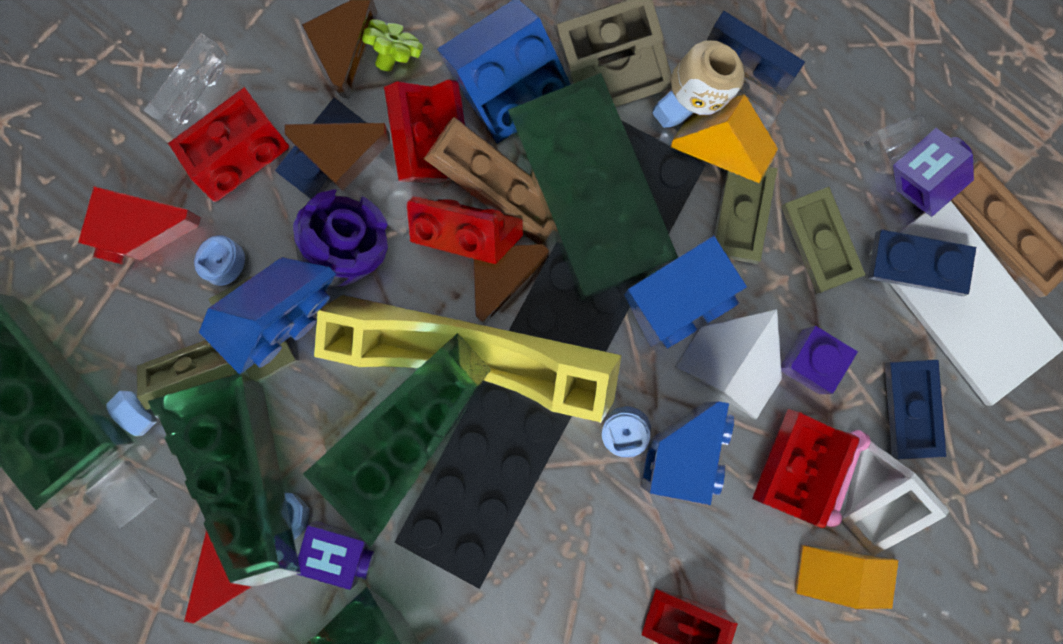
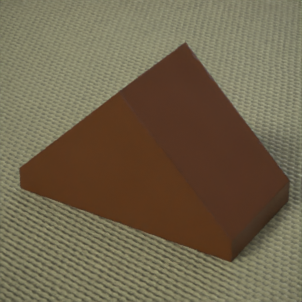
[302,0,378,99]
[285,123,390,191]
[474,244,549,326]

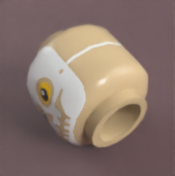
[671,40,745,115]

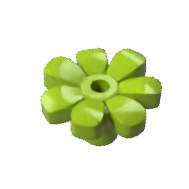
[362,19,424,72]

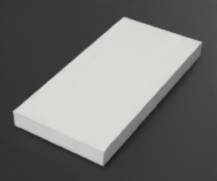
[868,201,1063,406]

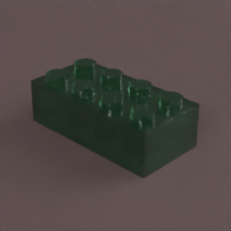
[508,73,678,300]
[0,294,135,511]

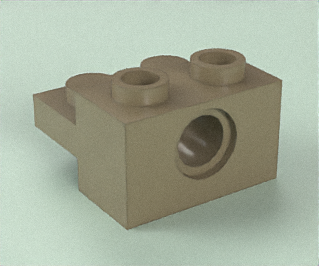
[553,0,672,117]

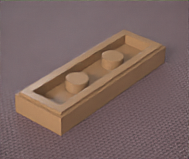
[424,117,568,244]
[951,160,1063,297]

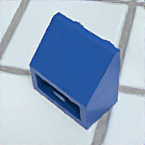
[437,0,575,144]
[624,236,747,349]
[199,257,336,375]
[640,401,734,505]

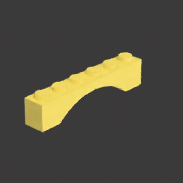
[314,295,622,423]

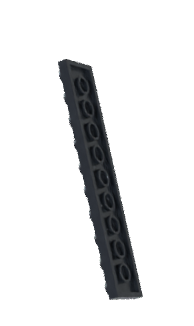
[394,121,706,589]

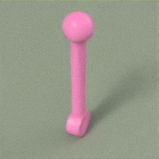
[827,430,871,527]

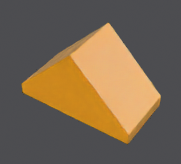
[671,94,778,183]
[795,545,899,609]

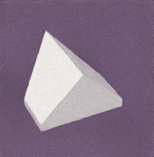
[675,309,782,419]
[842,441,949,556]

